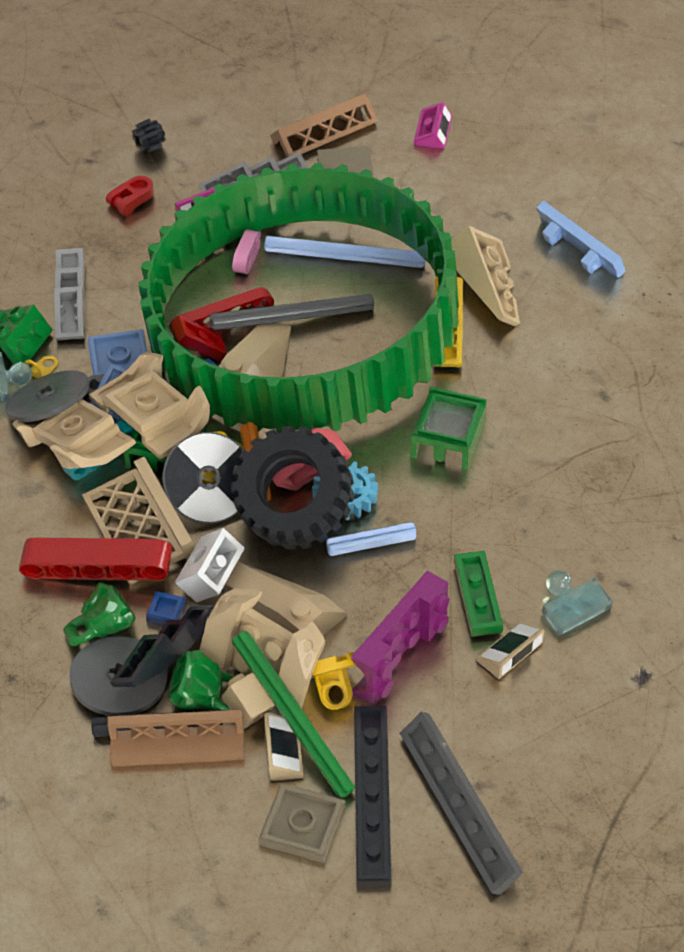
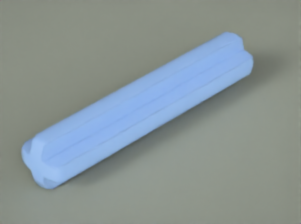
[326,522,416,556]

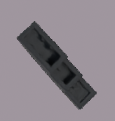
[110,605,214,687]

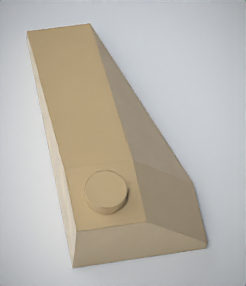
[451,226,520,326]
[219,322,291,377]
[222,561,347,635]

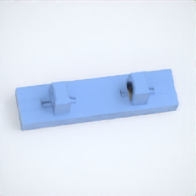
[536,200,625,278]

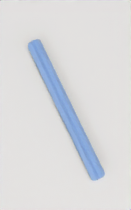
[264,236,426,268]

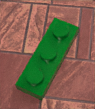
[454,550,503,637]

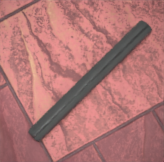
[210,294,374,330]

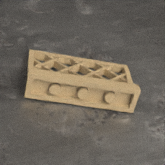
[82,456,195,586]

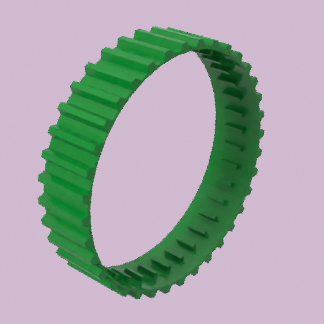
[138,163,459,433]

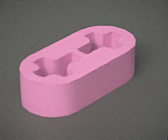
[232,229,261,274]

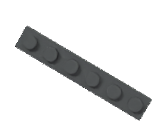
[400,712,523,895]

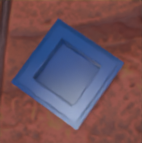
[146,591,187,626]

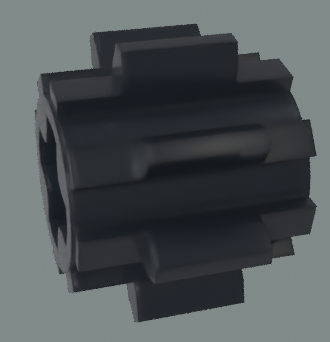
[132,119,166,153]

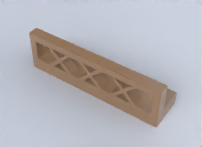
[270,93,378,157]
[108,710,245,767]

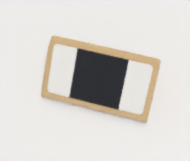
[476,621,544,679]
[264,713,303,781]

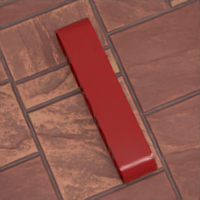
[19,537,172,581]

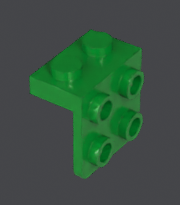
[0,305,53,368]

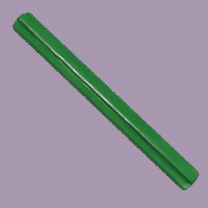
[232,631,355,798]

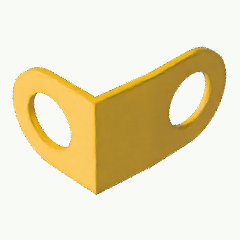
[25,356,59,379]

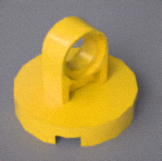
[311,652,356,710]

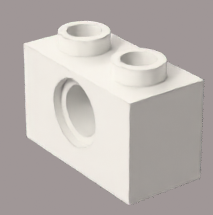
[175,528,245,603]

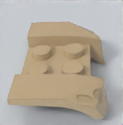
[89,352,210,460]
[11,399,136,469]
[200,588,325,709]

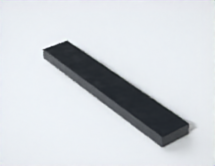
[354,706,391,888]

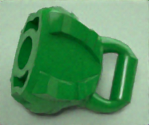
[63,583,136,646]
[168,650,235,711]

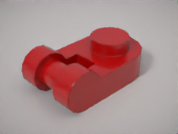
[106,176,154,217]

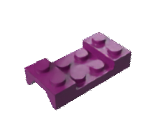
[351,571,450,706]

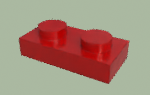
[172,315,227,362]

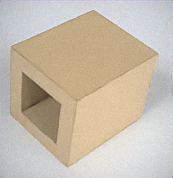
[222,673,275,729]

